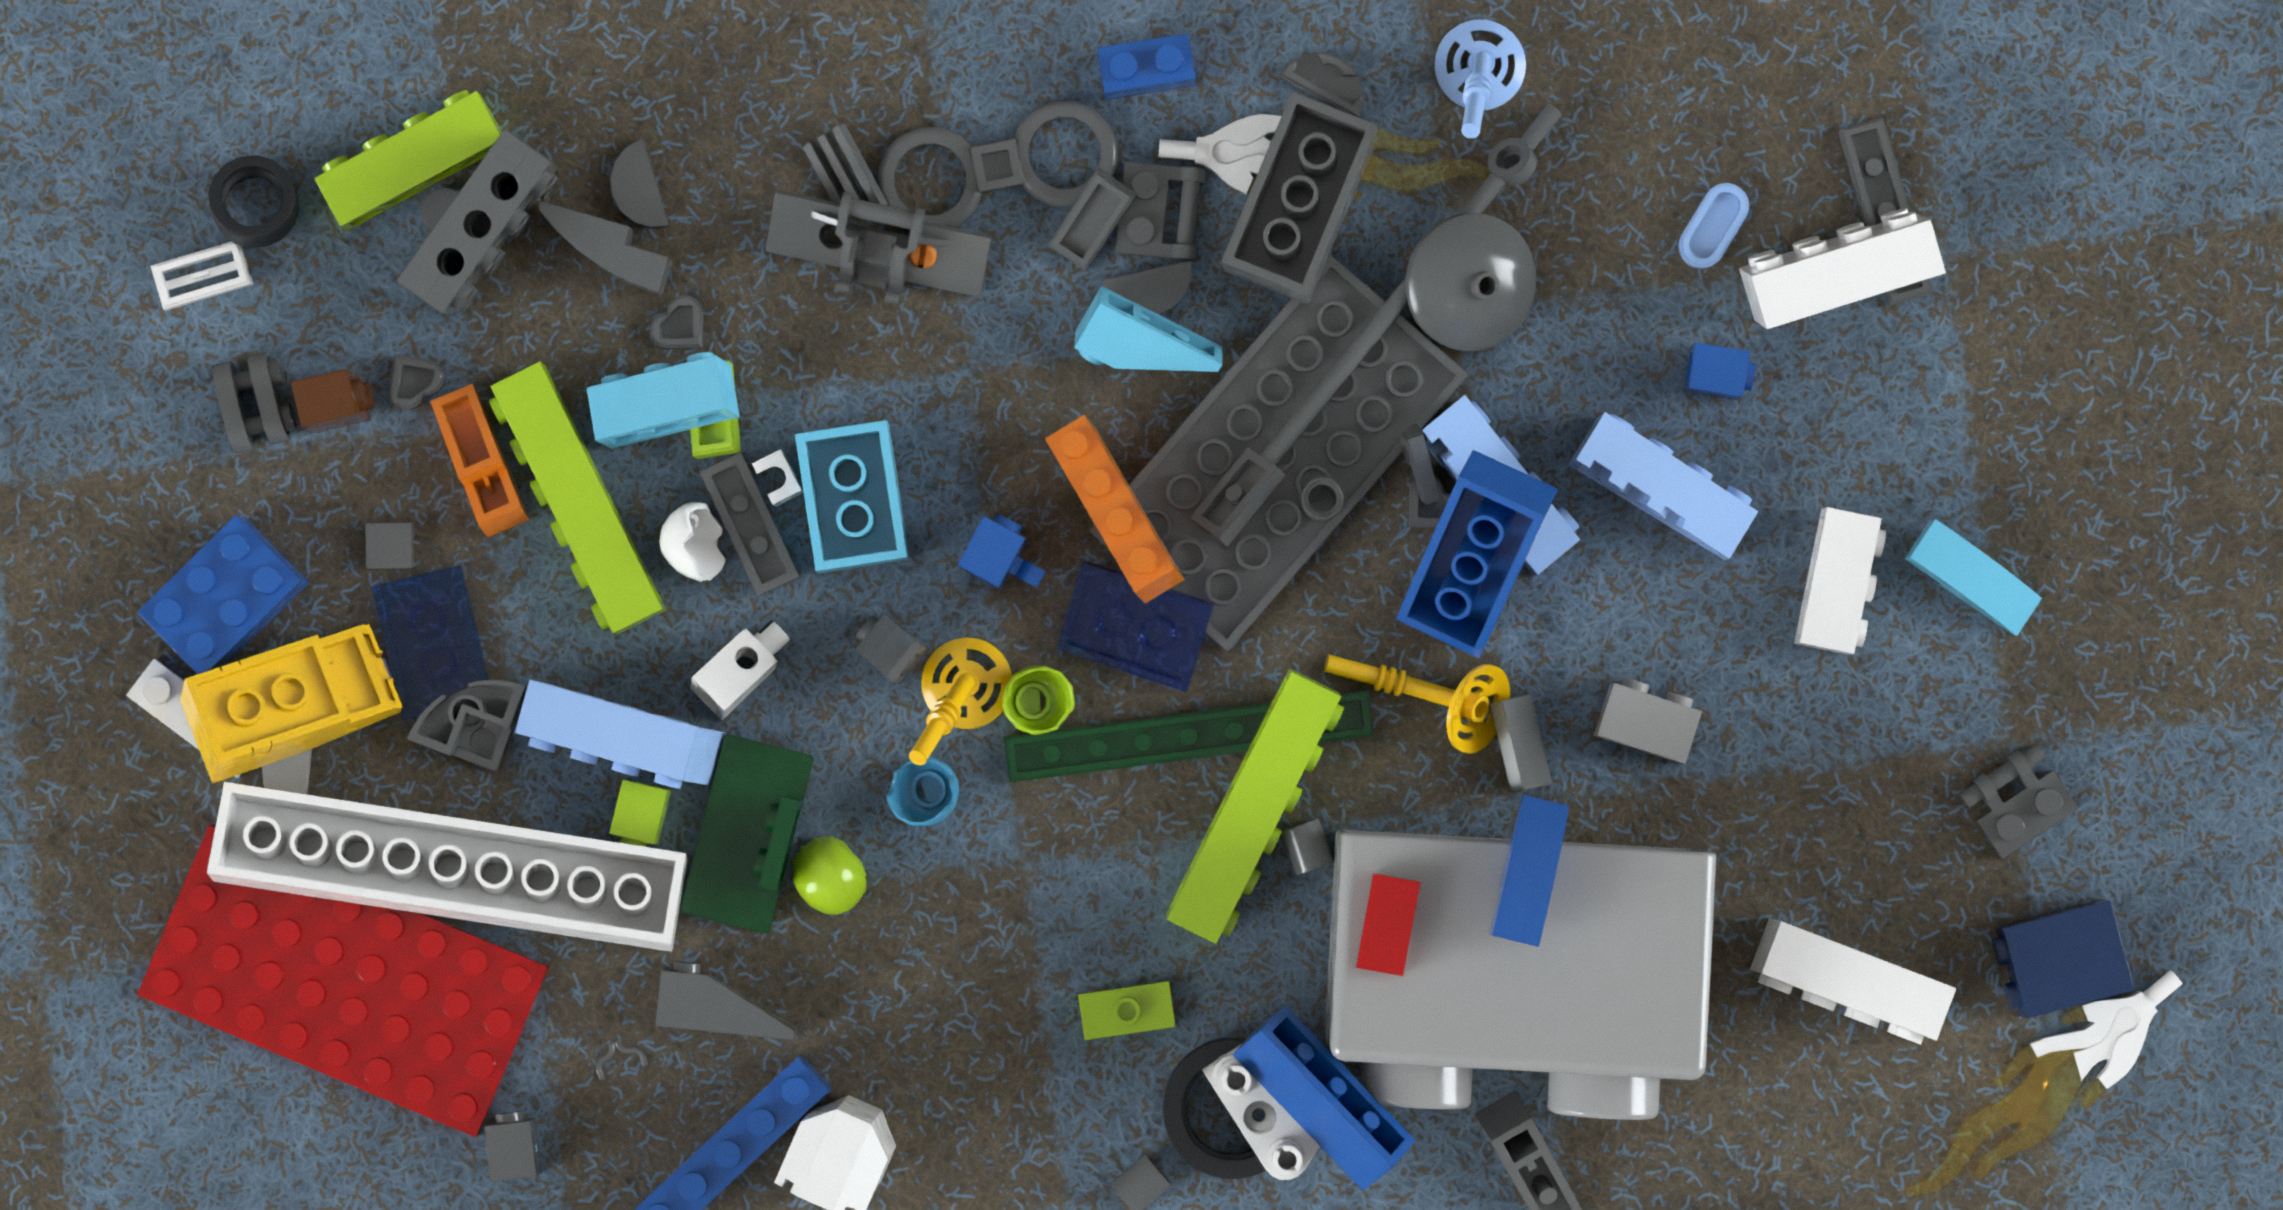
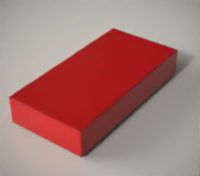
[1356,873,1421,976]

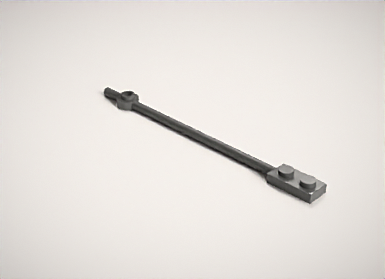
[1190,104,1562,547]

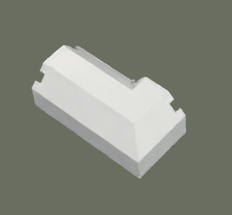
[774,1095,896,1210]

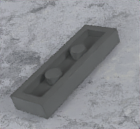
[699,452,800,597]

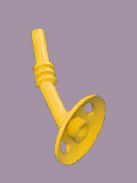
[909,637,1012,765]
[1324,654,1510,754]

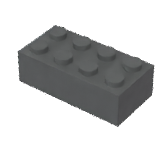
[1221,92,1379,305]

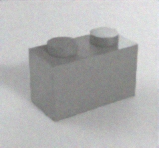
[1593,677,1702,764]

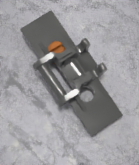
[765,190,992,305]

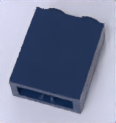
[1992,899,2135,1018]

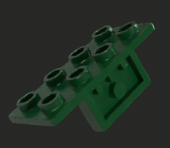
[680,734,814,933]

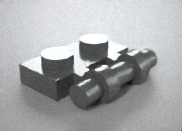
[1958,744,2079,859]

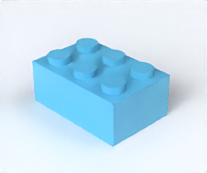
[795,420,910,573]

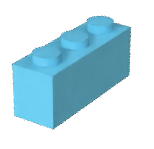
[586,352,740,449]

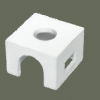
[752,449,804,507]

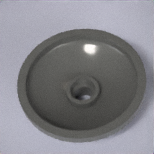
[1405,213,1537,351]

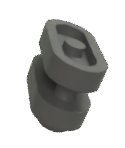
[212,351,297,454]

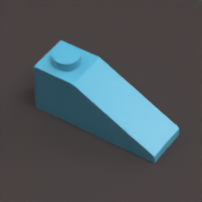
[1074,286,1222,372]

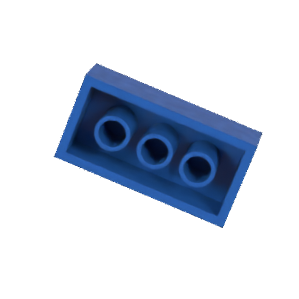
[1396,450,1558,658]

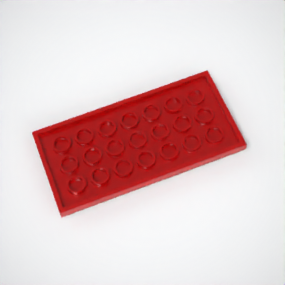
[137,825,550,1137]

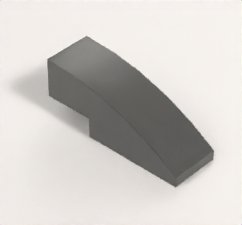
[539,201,673,297]

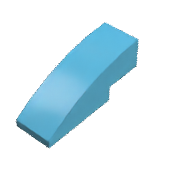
[1904,519,2042,636]

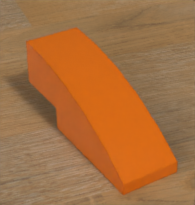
[430,383,530,537]

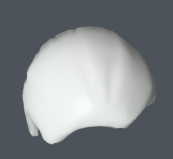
[659,502,726,582]

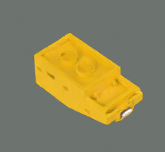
[180,624,403,784]

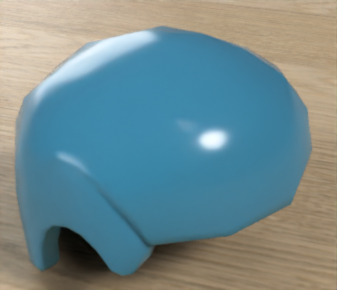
[886,757,959,826]

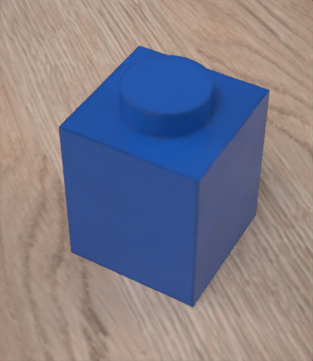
[1684,343,1755,400]

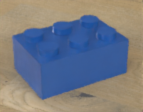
[137,515,310,674]

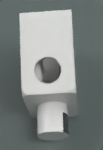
[690,620,790,721]

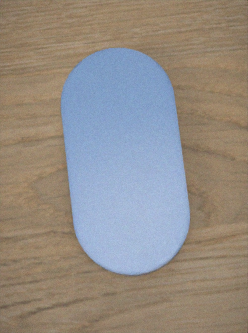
[1678,183,1749,269]

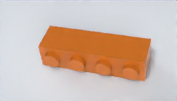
[1045,415,1185,604]

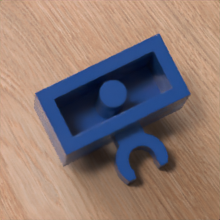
[957,513,1046,590]

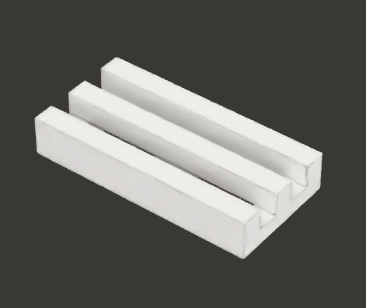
[151,242,253,311]

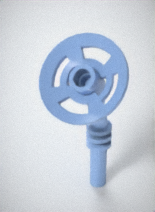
[1435,20,1526,138]

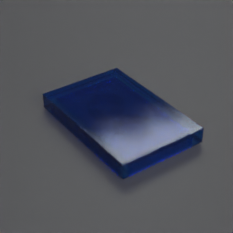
[1056,561,1215,692]
[371,565,489,720]

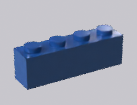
[1232,1005,1416,1190]

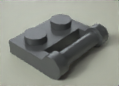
[1115,161,1207,262]

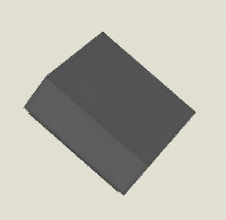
[366,523,414,569]

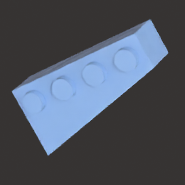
[1422,395,1580,577]
[1568,412,1758,560]

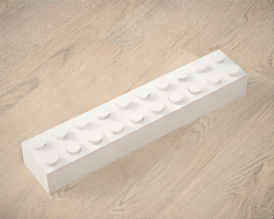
[207,782,687,952]

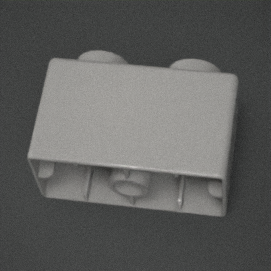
[1324,830,1716,1120]

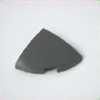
[407,680,527,772]

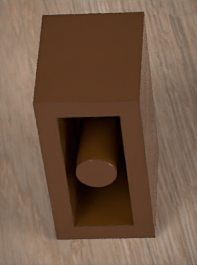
[291,369,375,433]

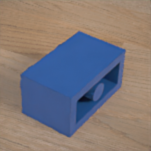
[1097,33,1196,100]

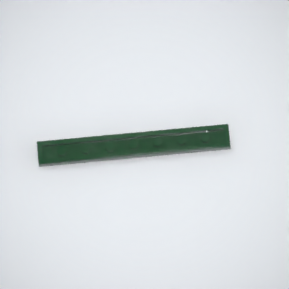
[1004,690,1374,783]

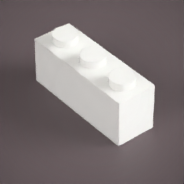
[1794,507,1886,655]

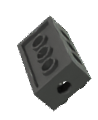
[396,129,559,315]

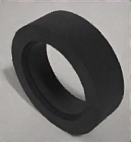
[1163,1038,1266,1179]

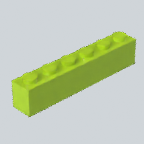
[489,361,666,635]
[1166,668,1344,944]

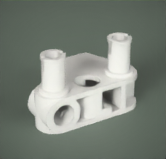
[1202,1044,1320,1180]

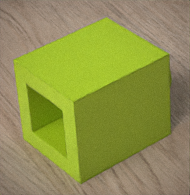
[609,779,672,847]

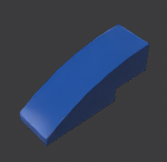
[1489,794,1569,947]

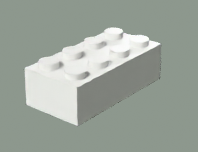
[1739,208,1946,329]
[1750,918,1956,1045]

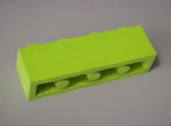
[314,90,502,231]

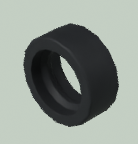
[208,155,299,248]

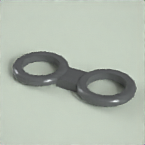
[877,100,1119,230]

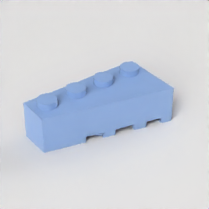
[515,680,727,789]

